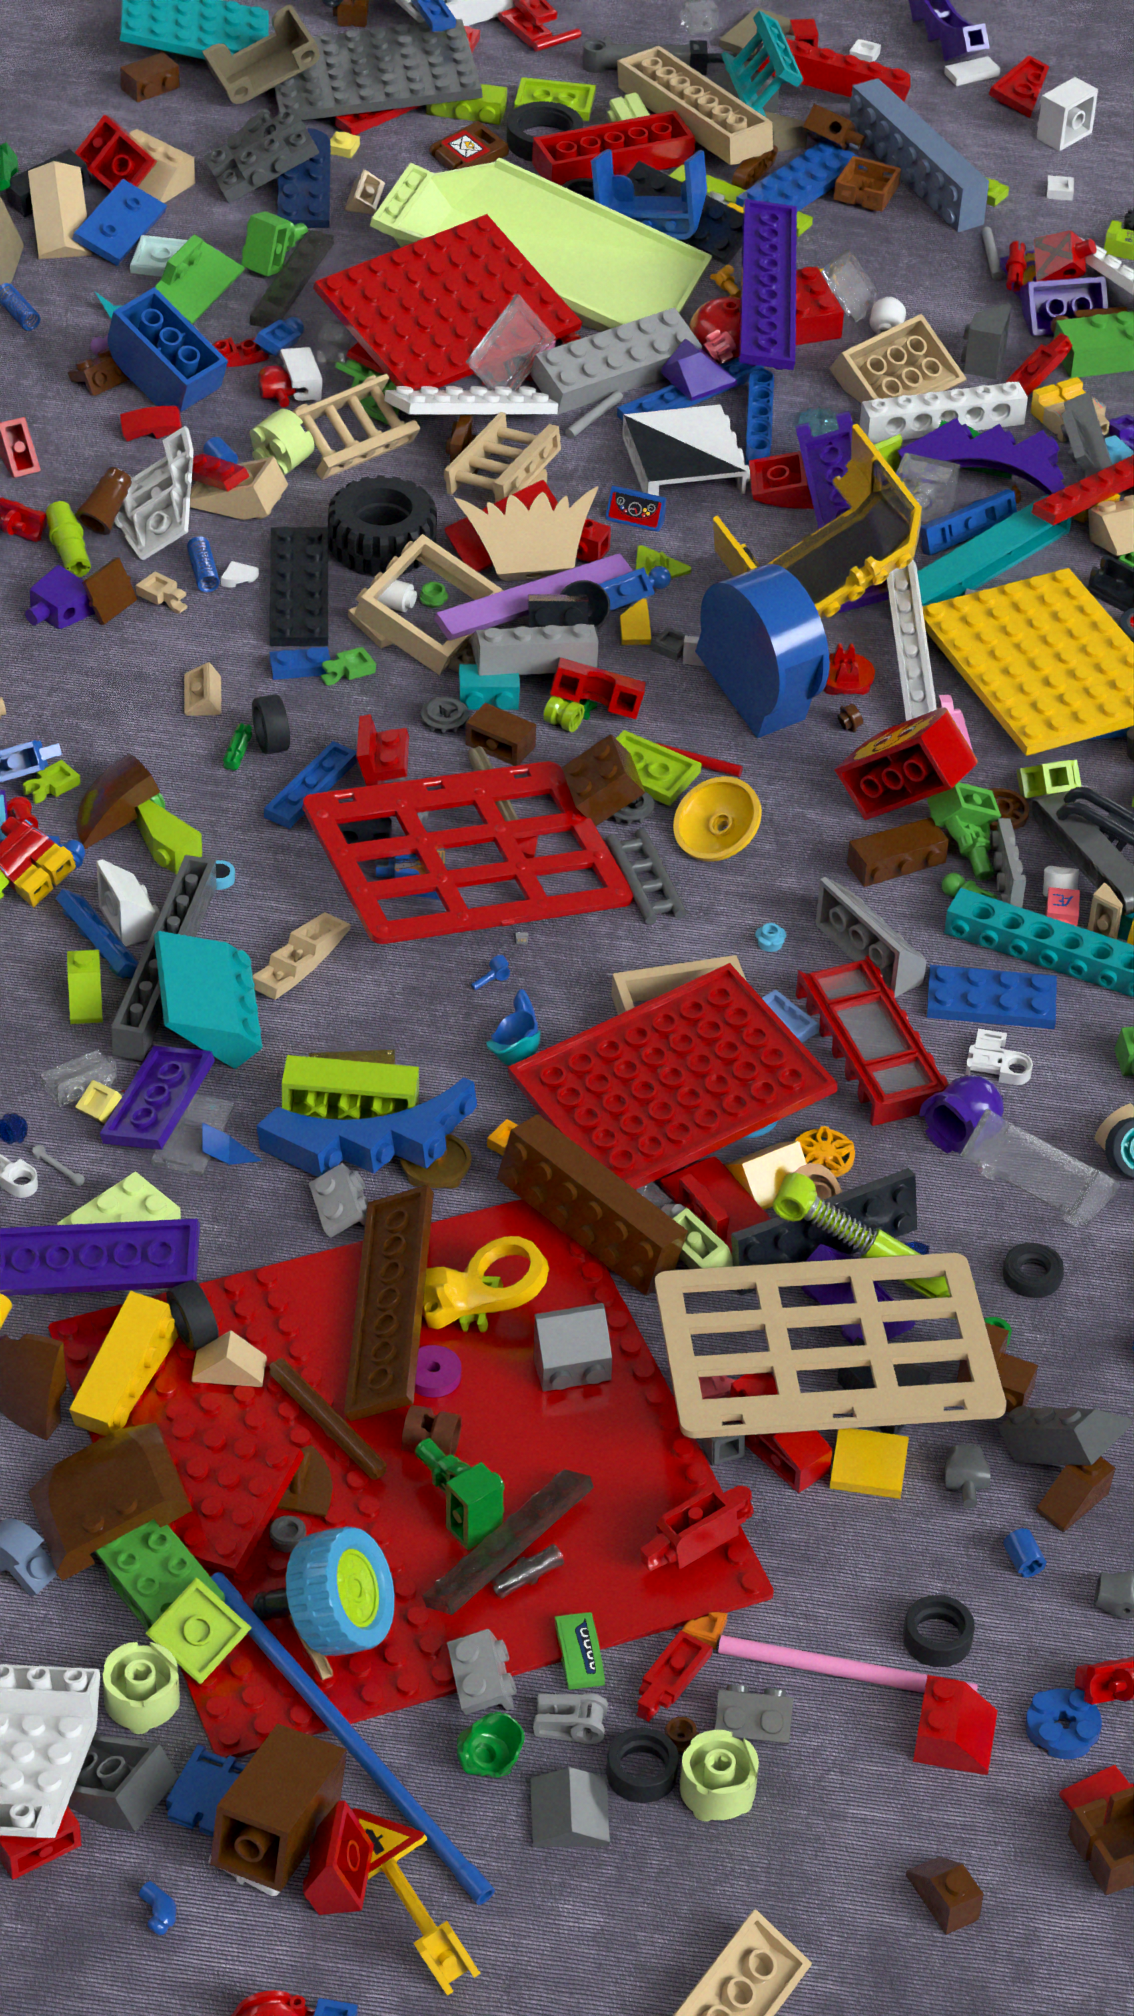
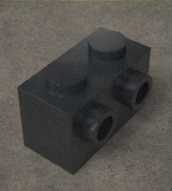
[528,594,588,628]

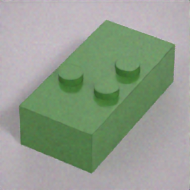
[1054,311,1134,379]

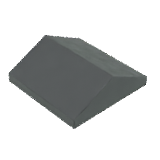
[530,1767,610,1847]

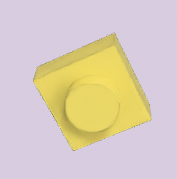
[330,131,360,158]
[75,1080,122,1124]

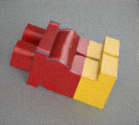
[0,816,76,908]

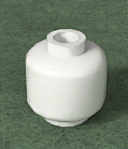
[869,297,906,334]

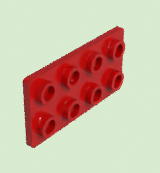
[444,480,558,573]
[660,1156,771,1254]

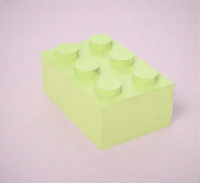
[57,1171,181,1225]

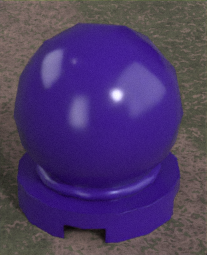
[920,1075,1004,1155]

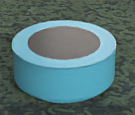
[216,860,235,890]

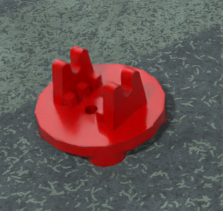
[823,643,875,695]

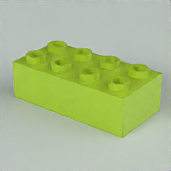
[282,1055,419,1120]

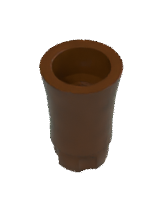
[75,467,132,535]

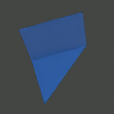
[202,1122,263,1165]

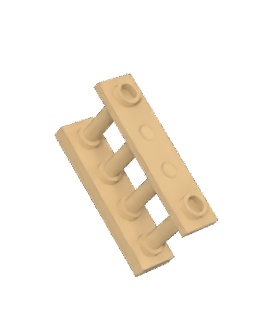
[293,374,421,480]
[444,412,561,503]

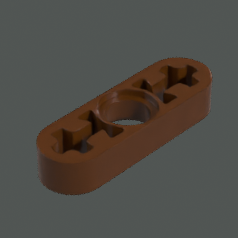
[732,145,778,190]

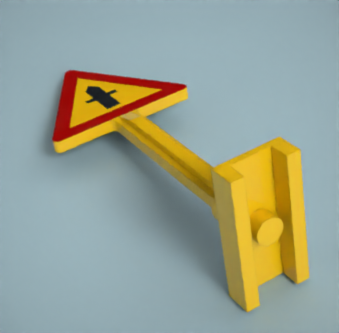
[352,1808,481,1996]

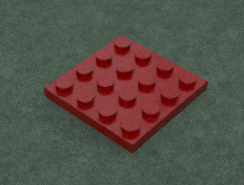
[164,1413,305,1576]

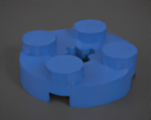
[1025,1689,1102,1759]

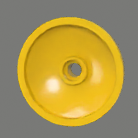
[673,776,762,862]

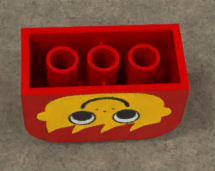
[834,707,978,820]

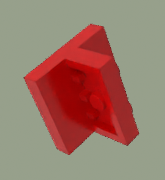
[357,714,409,786]

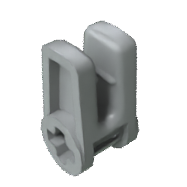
[533,1693,608,1744]

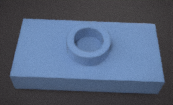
[762,989,820,1043]

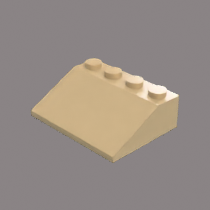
[829,314,967,404]

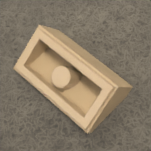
[345,169,385,214]
[184,662,221,716]
[1087,883,1123,939]

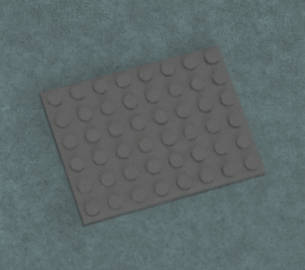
[274,19,483,120]

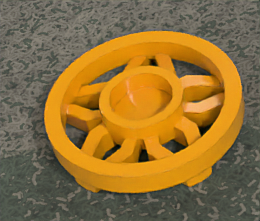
[795,1126,855,1178]

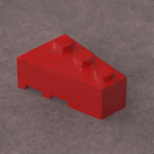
[727,1372,832,1494]

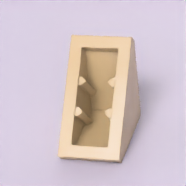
[192,1330,267,1387]

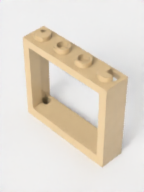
[354,534,504,675]
[611,955,746,1015]

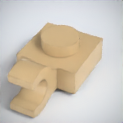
[135,572,187,614]

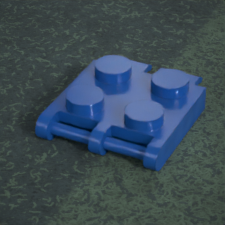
[166,1744,246,1837]

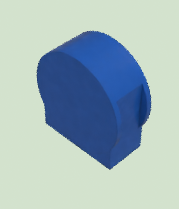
[695,564,830,738]

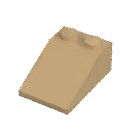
[190,456,288,520]

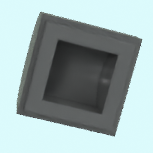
[702,1421,745,1466]

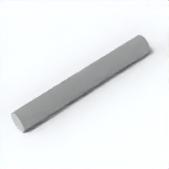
[981,227,1002,281]
[565,390,623,439]

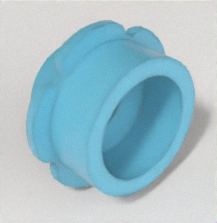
[755,923,786,952]

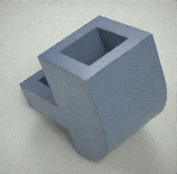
[0,1518,57,1597]

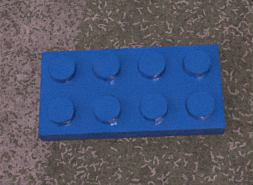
[927,964,1057,1029]

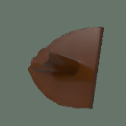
[277,1445,333,1517]

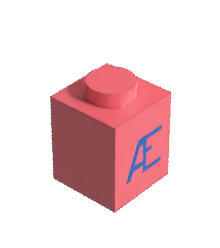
[1045,887,1080,926]

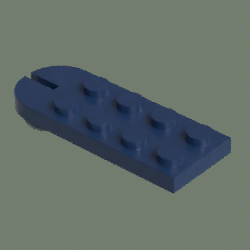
[277,128,331,228]

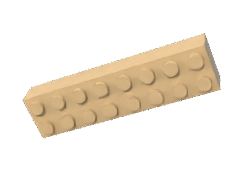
[617,46,773,165]

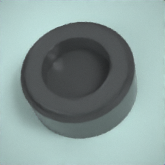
[269,1516,306,1552]

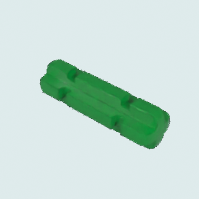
[223,723,252,771]

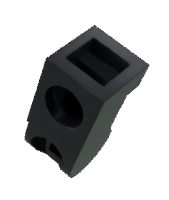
[337,817,392,844]

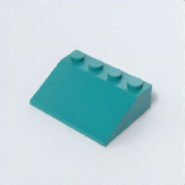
[154,931,263,1069]

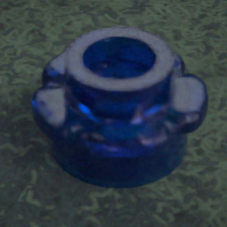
[0,1113,28,1144]

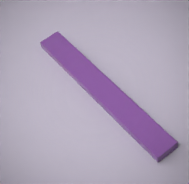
[434,553,633,641]

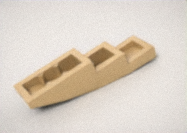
[252,912,351,1000]

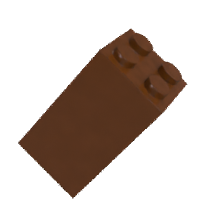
[210,1723,347,1892]

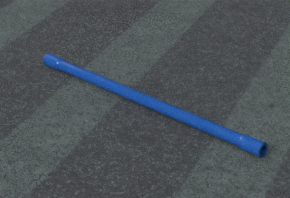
[211,1572,495,1905]

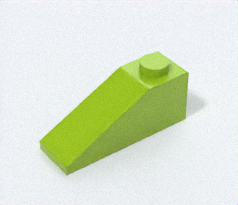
[134,799,202,874]

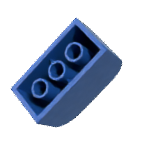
[107,287,228,413]

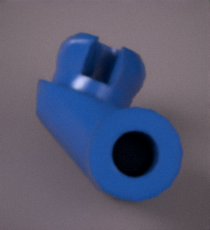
[139,1881,177,1935]

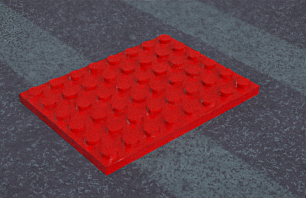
[313,214,582,391]
[508,963,837,1190]

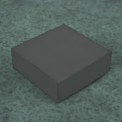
[651,627,687,661]

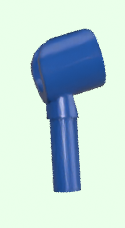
[471,955,510,991]

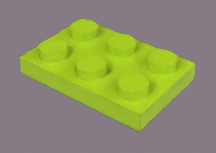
[514,77,596,121]
[616,730,702,806]

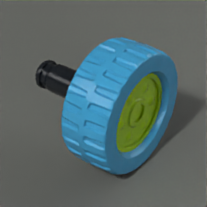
[253,1527,395,1656]

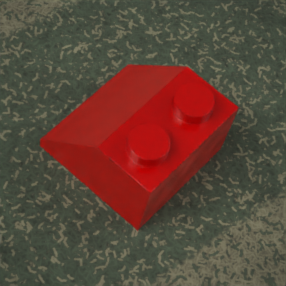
[913,1675,998,1776]
[303,1800,374,1915]

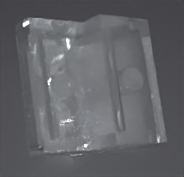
[821,248,878,322]

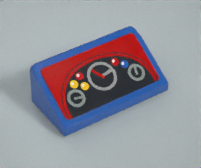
[606,485,666,532]

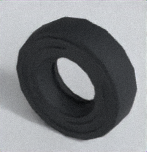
[1002,1243,1064,1298]

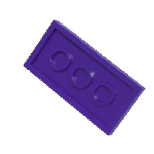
[100,1046,215,1150]

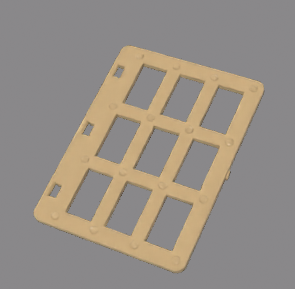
[655,1253,1006,1438]

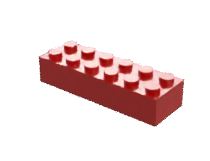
[532,110,695,186]

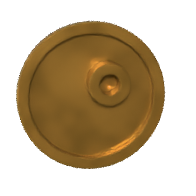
[400,1134,471,1189]

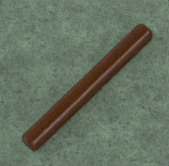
[269,1358,387,1480]

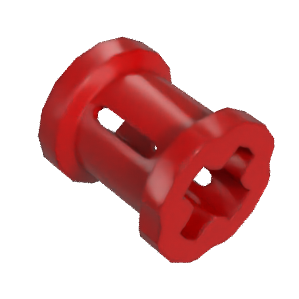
[6,797,39,828]

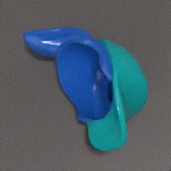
[486,989,541,1066]

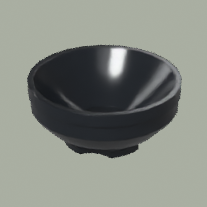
[560,580,610,629]

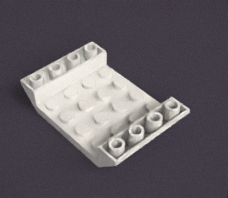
[0,1664,100,1838]

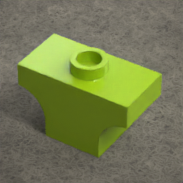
[1016,759,1081,799]

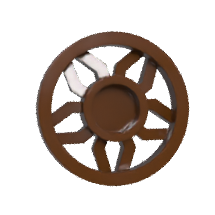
[988,788,1030,831]

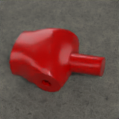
[258,366,296,407]

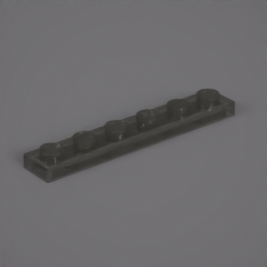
[250,230,334,328]
[422,1469,594,1615]

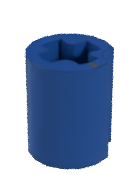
[203,437,238,464]
[1003,1528,1047,1577]

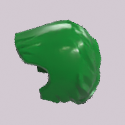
[456,1712,525,1778]

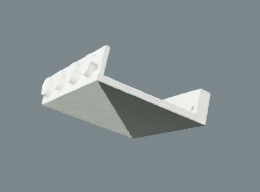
[622,404,750,496]

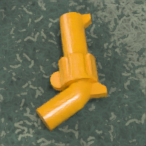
[710,264,741,298]

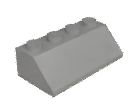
[471,624,599,676]
[815,877,927,997]

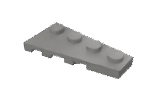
[991,818,1026,908]

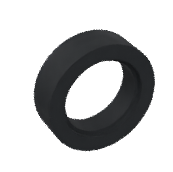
[506,101,583,162]

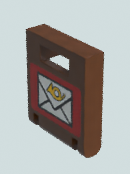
[429,121,509,170]

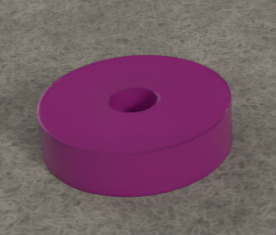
[415,1345,461,1397]

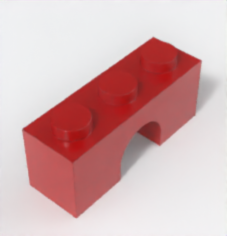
[550,657,646,719]

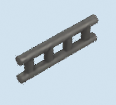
[606,828,687,925]

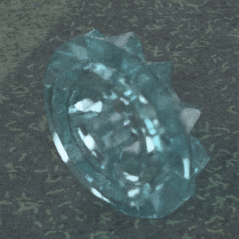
[798,406,839,437]

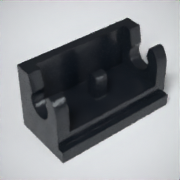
[1087,554,1134,612]

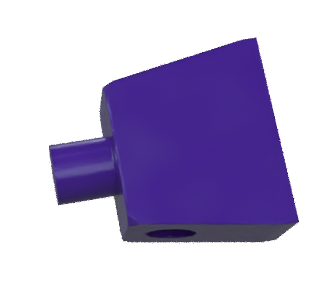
[25,565,95,629]

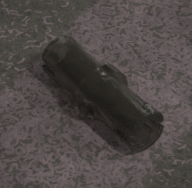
[490,1543,564,1599]

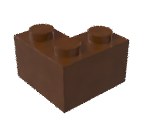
[957,1322,1038,1413]

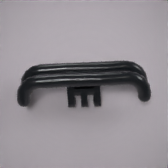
[1056,787,1134,852]

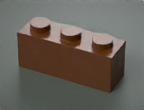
[847,817,949,887]

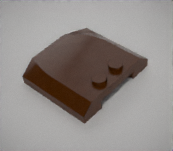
[28,1423,193,1581]

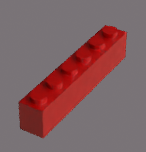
[758,37,910,102]

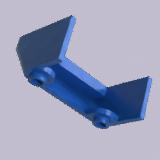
[591,149,707,239]

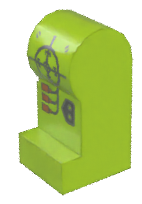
[1104,220,1134,260]

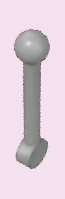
[32,1145,85,1187]

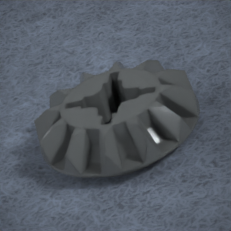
[421,697,469,734]
[611,791,654,825]

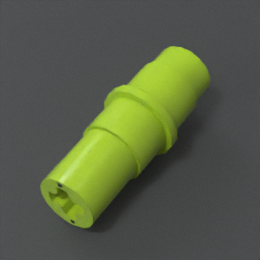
[46,501,91,577]

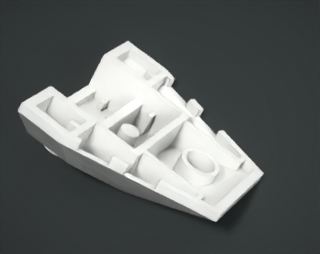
[97,426,194,560]

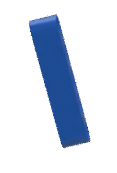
[745,369,774,469]

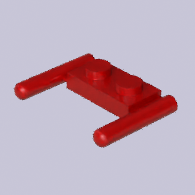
[498,7,582,52]

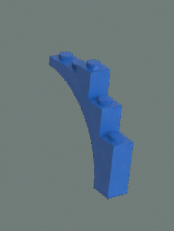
[256,1077,477,1177]

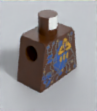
[803,103,866,151]

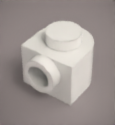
[1043,866,1079,896]

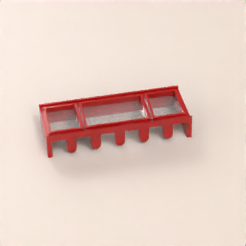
[796,955,948,1126]

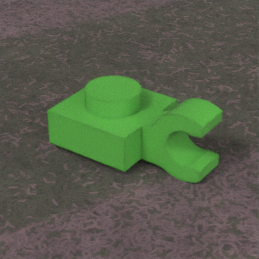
[321,647,376,685]

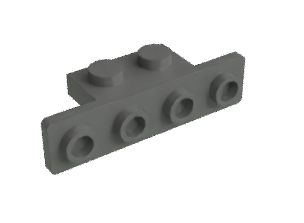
[1061,392,1113,478]

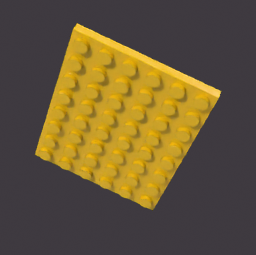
[922,568,1134,756]

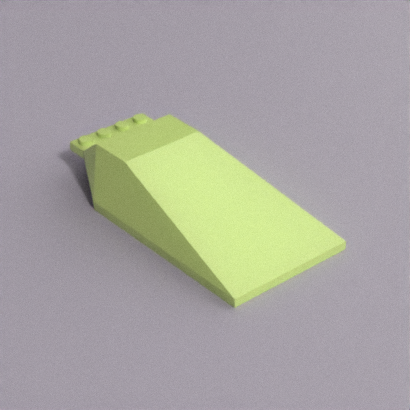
[370,157,712,332]

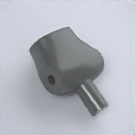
[944,1445,990,1508]
[1094,1571,1134,1619]

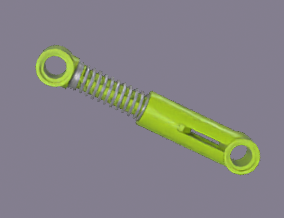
[773,1173,975,1319]

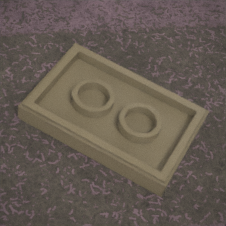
[719,7,791,54]

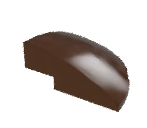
[76,754,160,849]
[0,1333,67,1441]

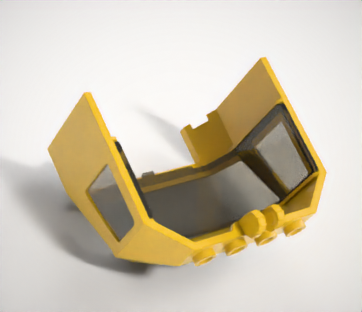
[713,423,922,618]

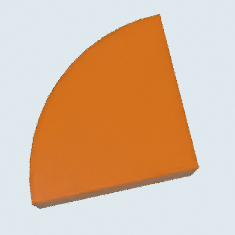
[682,1612,728,1650]

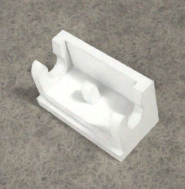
[280,347,322,402]

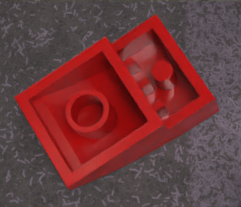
[75,114,158,191]
[749,451,814,509]

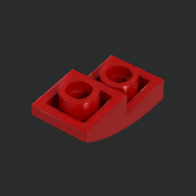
[212,337,269,367]
[120,406,182,442]

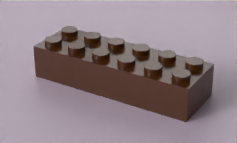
[496,1114,688,1296]

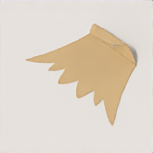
[454,486,598,581]

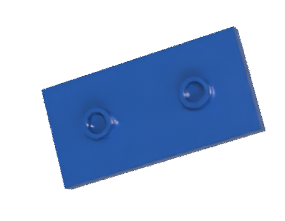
[72,179,167,266]

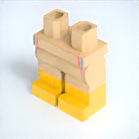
[1031,377,1109,442]

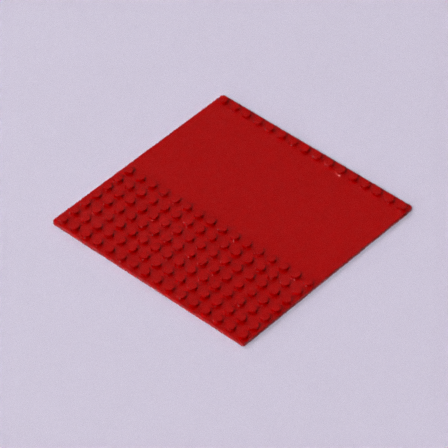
[48,1199,774,1758]

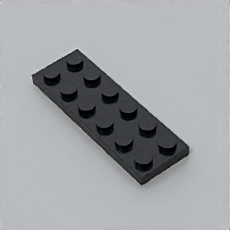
[626,161,743,265]
[269,526,328,646]
[731,1168,917,1296]

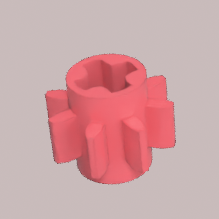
[702,329,736,365]

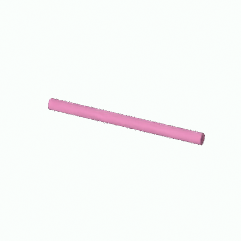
[718,1635,978,1693]

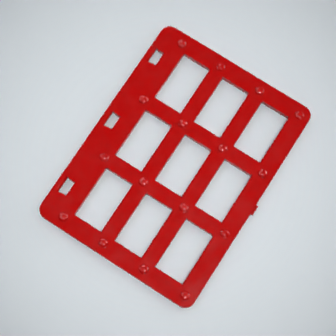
[302,761,634,944]

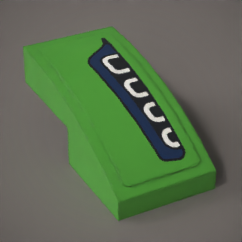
[555,1612,605,1690]

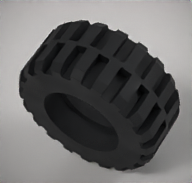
[328,475,437,577]

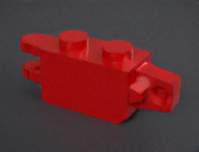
[640,1484,754,1571]

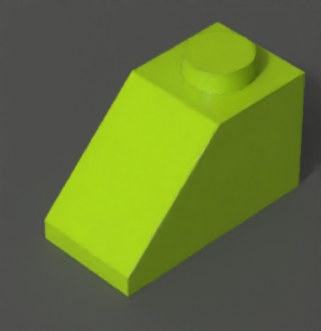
[67,950,103,1024]

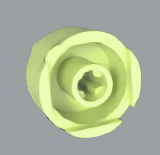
[249,409,315,476]
[102,1642,180,1734]
[680,1730,759,1821]

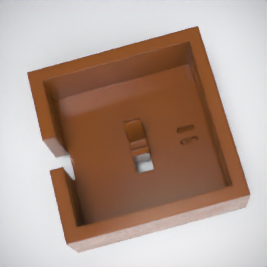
[834,156,901,212]

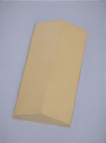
[28,161,92,259]
[673,1909,813,2016]

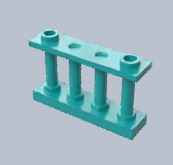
[721,10,803,118]

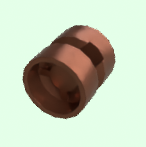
[402,1405,462,1456]

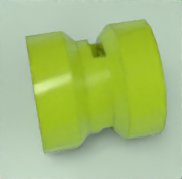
[543,696,584,732]

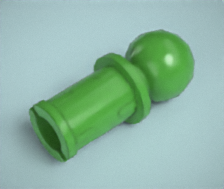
[941,873,998,900]

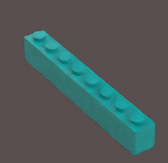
[889,494,1072,611]

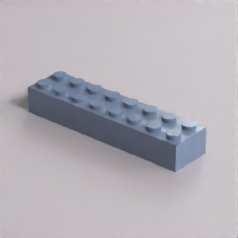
[849,78,989,232]

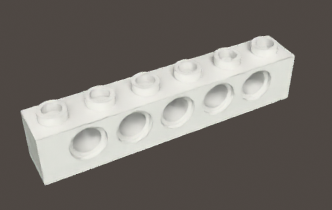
[859,382,1028,444]

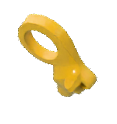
[422,1236,549,1329]

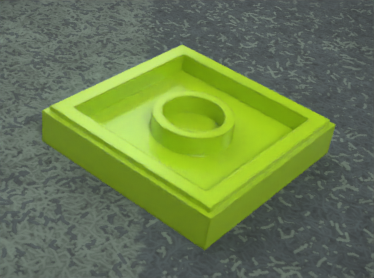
[145,1577,251,1684]

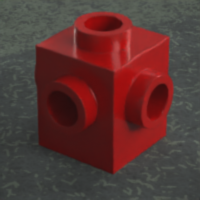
[576,518,611,563]

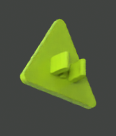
[636,545,692,579]

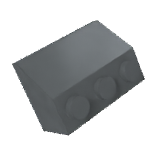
[998,1406,1133,1465]

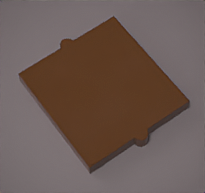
[82,557,138,625]

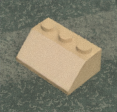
[129,129,195,203]
[1088,495,1134,556]

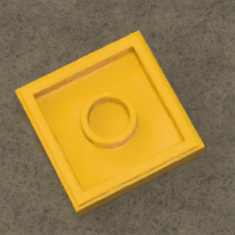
[830,1428,909,1499]

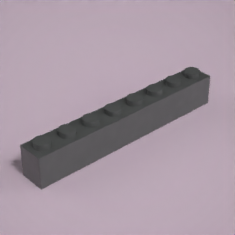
[111,855,217,1061]

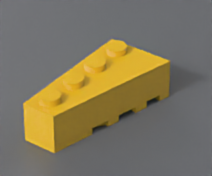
[69,1291,178,1436]

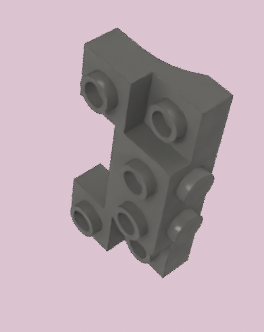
[204,107,320,203]

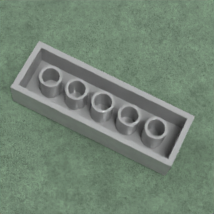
[530,307,702,415]

